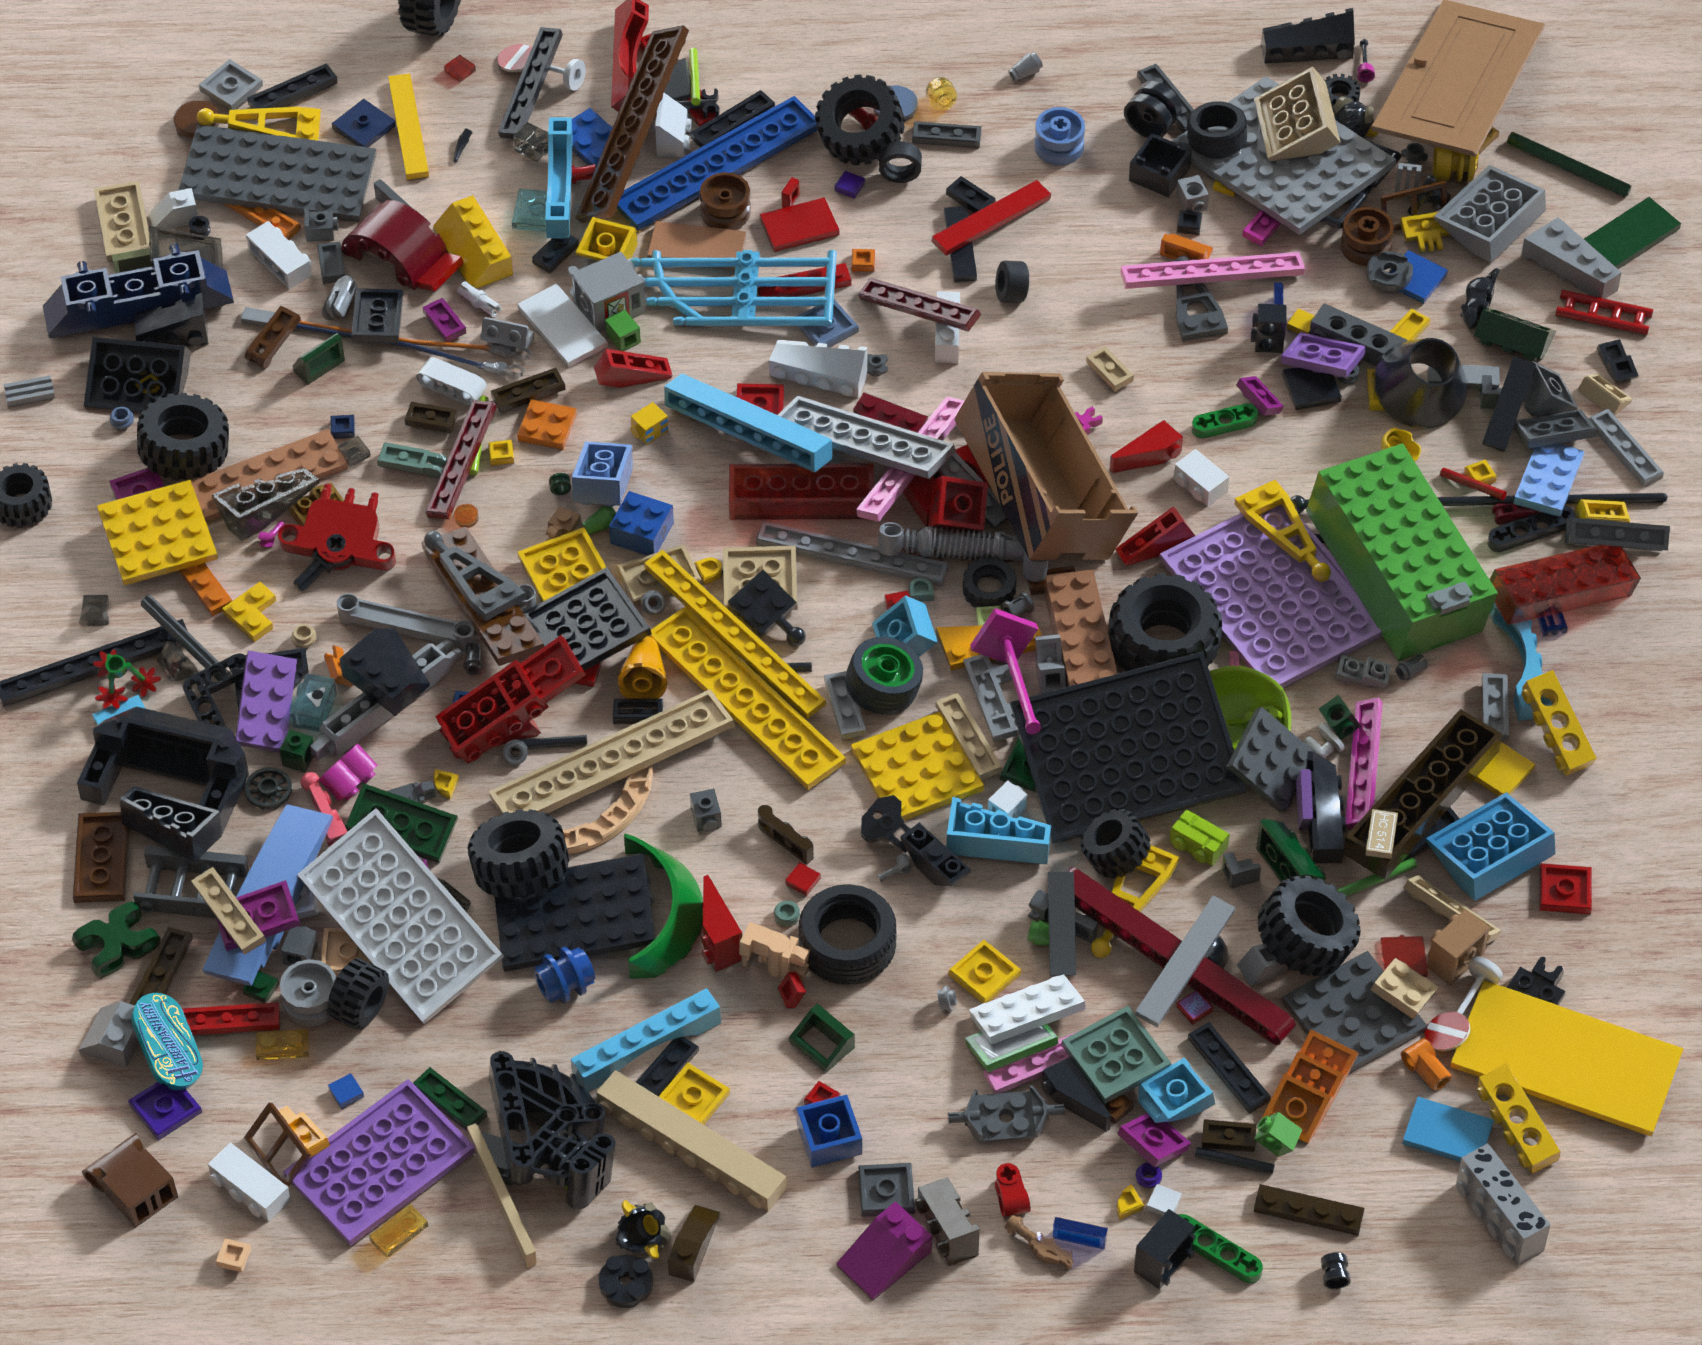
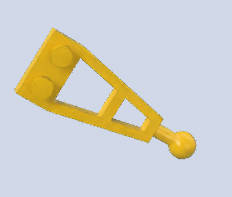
[197,107,321,141]
[1234,479,1331,582]
[1091,845,1179,958]

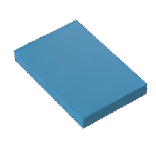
[1402,1097,1494,1162]

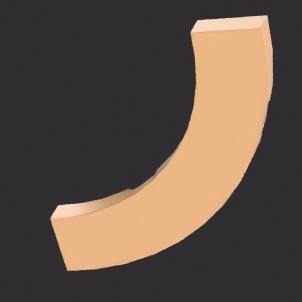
[563,765,653,855]

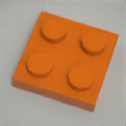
[517,399,577,450]

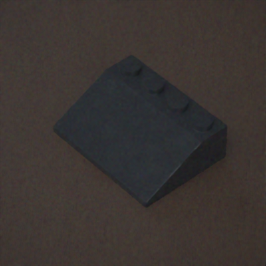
[83,337,191,413]

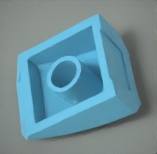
[1138,1057,1215,1123]

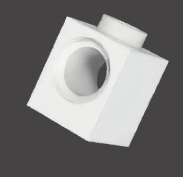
[988,781,1027,818]

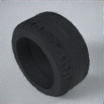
[1187,101,1247,158]

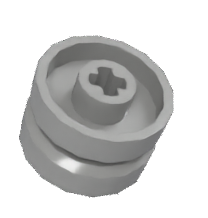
[279,959,336,1027]

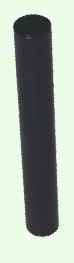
[513,735,588,750]
[1195,1147,1275,1175]

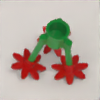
[93,649,161,709]

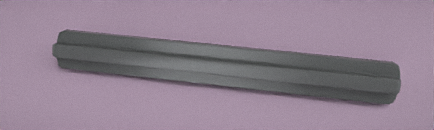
[141,595,231,682]

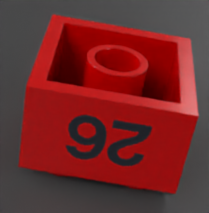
[929,476,988,533]

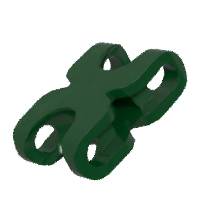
[72,901,161,978]

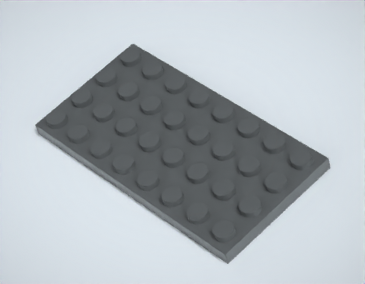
[178,124,376,222]

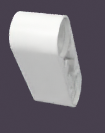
[416,357,487,406]

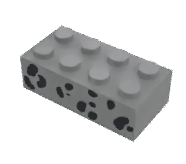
[1456,1143,1551,1265]

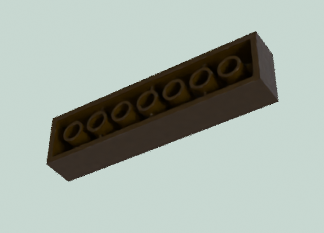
[1343,709,1502,880]

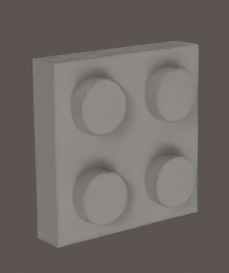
[199,59,263,110]

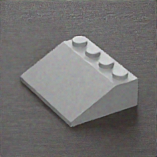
[1434,165,1546,263]

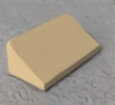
[1578,373,1632,415]

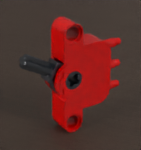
[278,483,396,592]

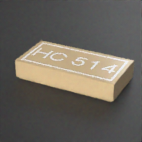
[1366,809,1398,859]

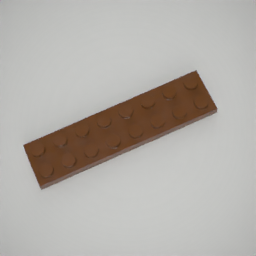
[421,527,544,666]

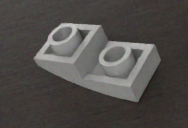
[1335,654,1391,687]

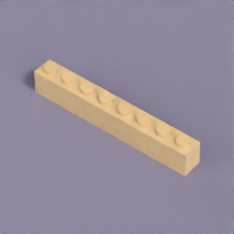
[596,1070,787,1212]

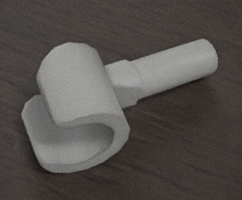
[878,854,911,881]

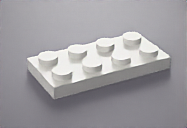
[969,974,1086,1045]

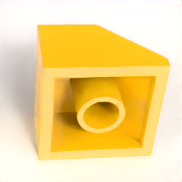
[576,217,638,261]

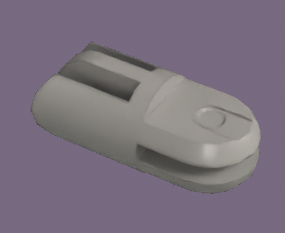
[322,276,357,320]

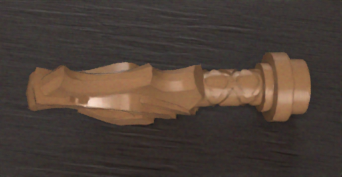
[1004,1215,1074,1270]

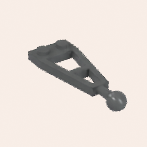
[424,531,526,621]

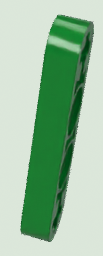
[1179,1214,1263,1283]

